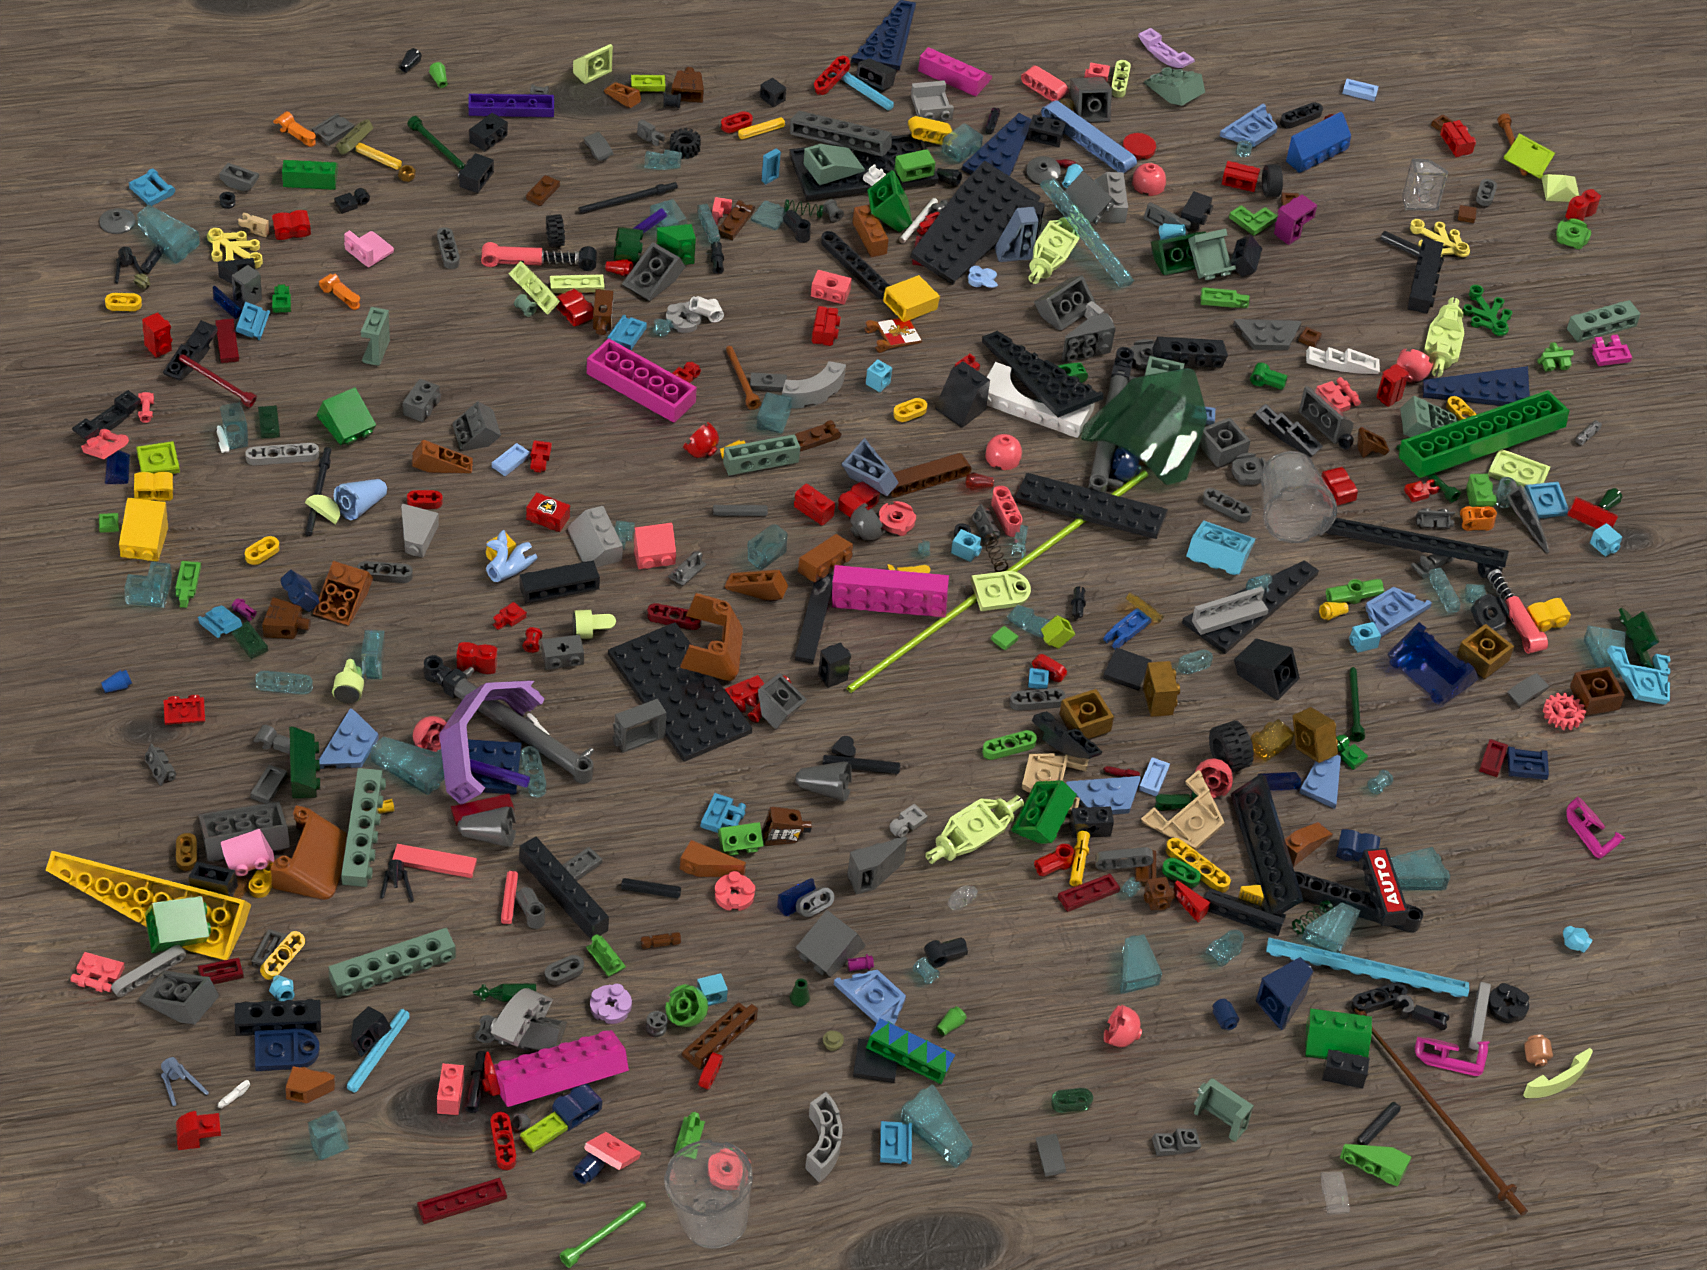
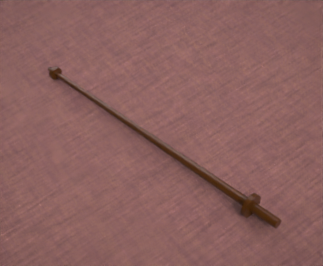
[1354,1009,1528,1216]

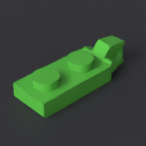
[1200,288,1250,308]
[175,561,201,608]

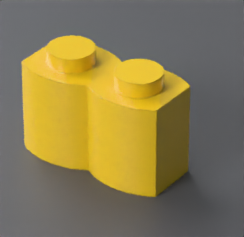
[134,472,173,501]
[1527,598,1571,632]

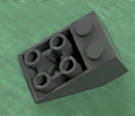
[1061,313,1116,363]
[847,836,908,895]

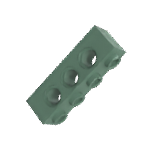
[1567,300,1641,343]
[723,434,800,476]

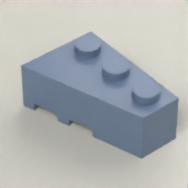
[994,207,1038,262]
[841,438,899,496]

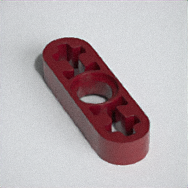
[647,603,702,630]

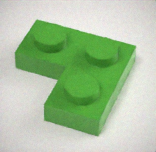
[1229,205,1278,236]

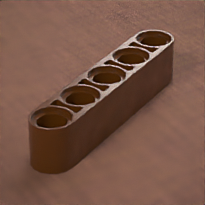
[890,453,972,497]

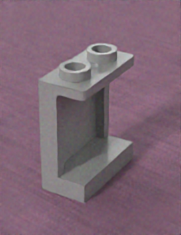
[911,80,954,121]

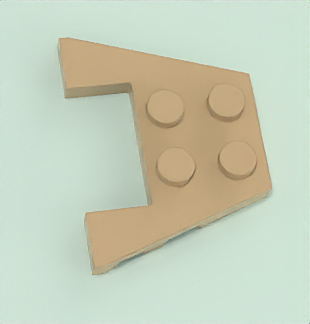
[1021,753,1089,815]
[1141,770,1225,850]

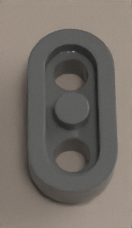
[1476,179,1497,206]
[796,887,834,917]
[545,955,584,985]

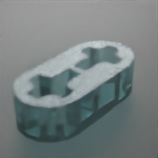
[1496,477,1516,508]
[1178,650,1213,674]

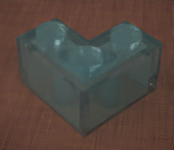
[124,562,172,608]

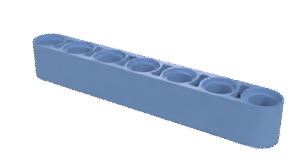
[1041,100,1137,173]

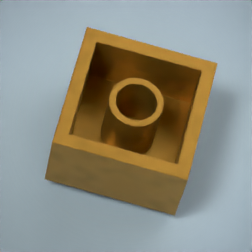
[1456,624,1514,679]
[1143,661,1180,717]
[1059,689,1114,739]
[1292,707,1338,763]

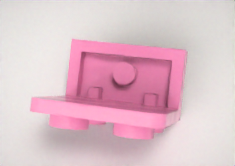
[344,231,394,268]

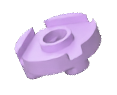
[590,984,632,1024]

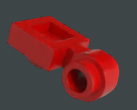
[672,362,701,383]
[530,440,552,473]

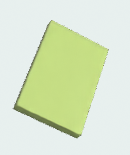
[1488,449,1550,487]

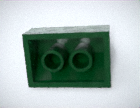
[1151,231,1206,275]
[289,727,321,799]

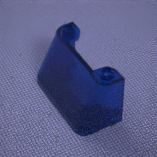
[1388,622,1478,705]

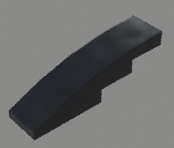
[1252,404,1323,457]

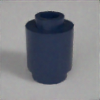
[1212,999,1240,1030]
[573,1152,604,1184]

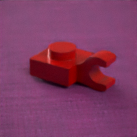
[917,211,940,236]
[493,602,527,630]

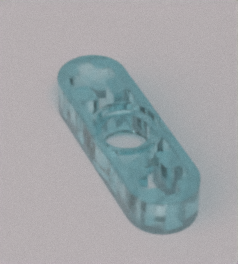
[697,203,720,244]
[1429,568,1460,613]
[255,671,313,694]
[521,746,546,797]

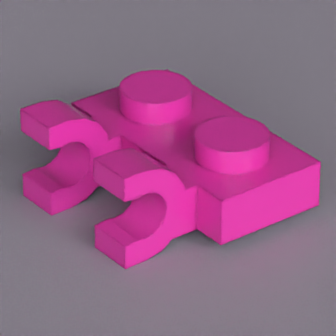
[1592,335,1632,366]

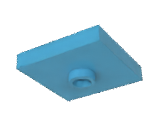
[1525,482,1569,519]

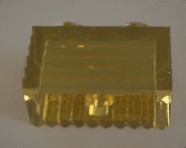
[1250,719,1295,762]

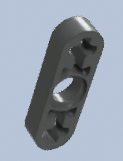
[437,227,460,269]
[1202,488,1252,523]
[357,561,413,583]
[1010,688,1066,711]
[1095,847,1153,870]

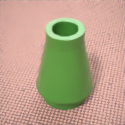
[429,62,448,88]
[936,1006,967,1036]

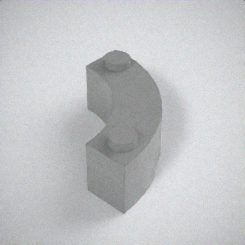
[781,361,846,408]
[490,988,553,1047]
[805,1092,843,1183]

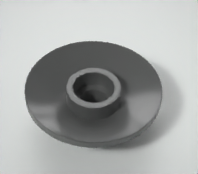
[1026,156,1060,185]
[99,208,136,234]

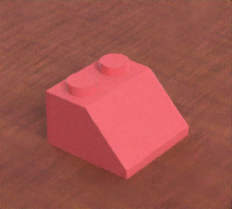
[634,523,676,570]

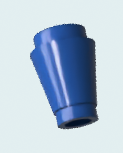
[101,670,132,693]

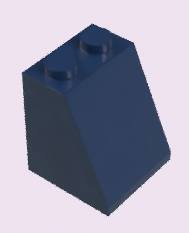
[1256,957,1313,1030]

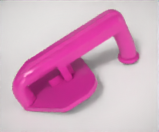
[1566,796,1625,858]
[1415,1037,1490,1076]

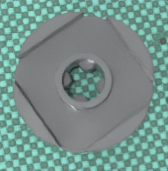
[666,302,701,333]

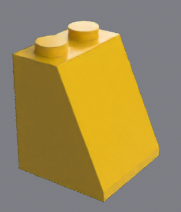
[119,498,168,561]

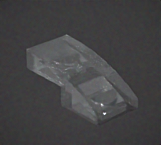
[1320,1171,1350,1214]

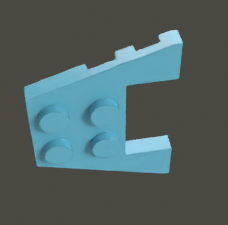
[1606,645,1670,705]

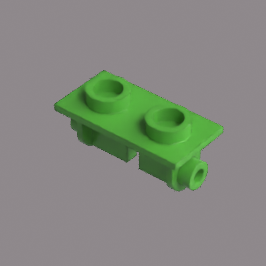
[586,935,626,977]
[674,1112,705,1158]

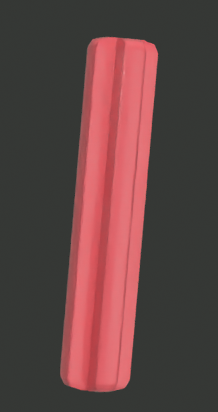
[501,871,518,925]

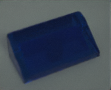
[212,285,242,319]
[105,450,130,484]
[1257,772,1301,790]
[777,878,816,917]

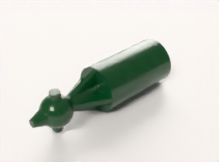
[473,983,536,1002]

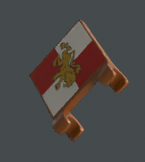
[864,318,922,353]

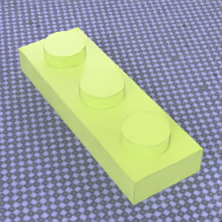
[550,275,604,293]

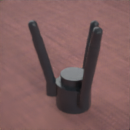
[115,246,144,284]
[380,859,414,902]

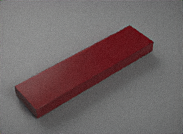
[417,1177,507,1224]

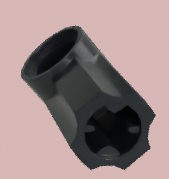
[783,210,811,243]
[924,937,968,968]

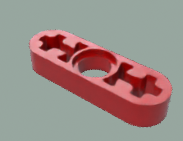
[814,55,851,95]
[491,1112,516,1171]

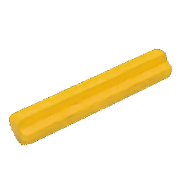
[738,117,785,139]
[355,143,402,170]

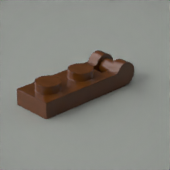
[717,200,755,241]
[795,420,842,452]

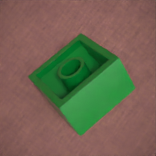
[656,224,696,265]

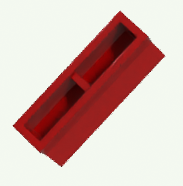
[1567,496,1618,529]

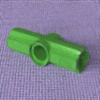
[1325,579,1384,604]

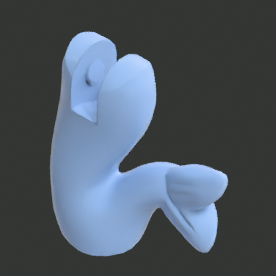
[486,530,538,582]

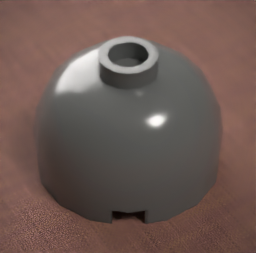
[850,503,885,541]

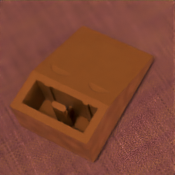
[313,561,373,626]

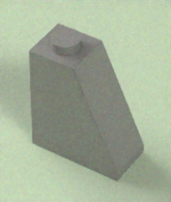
[401,504,439,558]

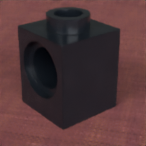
[760,77,787,108]

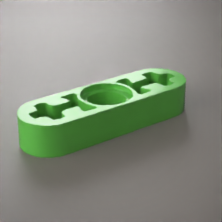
[982,730,1037,760]

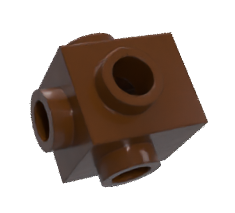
[1144,877,1174,911]

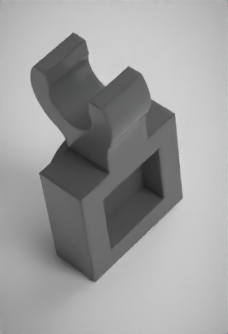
[637,119,665,146]

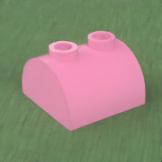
[221,829,274,876]

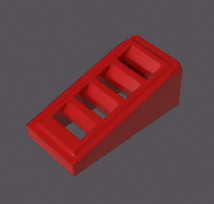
[1173,880,1210,923]

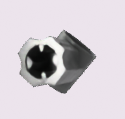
[516,887,545,929]

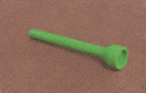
[559,1201,646,1268]

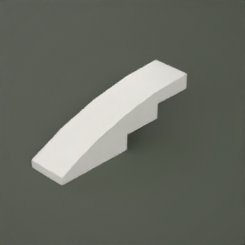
[1306,346,1380,374]

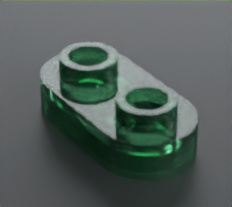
[1051,1088,1093,1113]

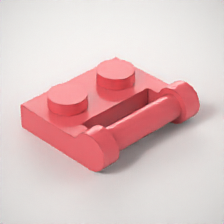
[81,429,129,459]

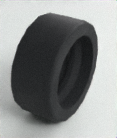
[1262,164,1283,197]

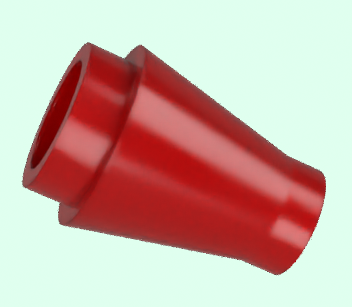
[605,259,633,277]

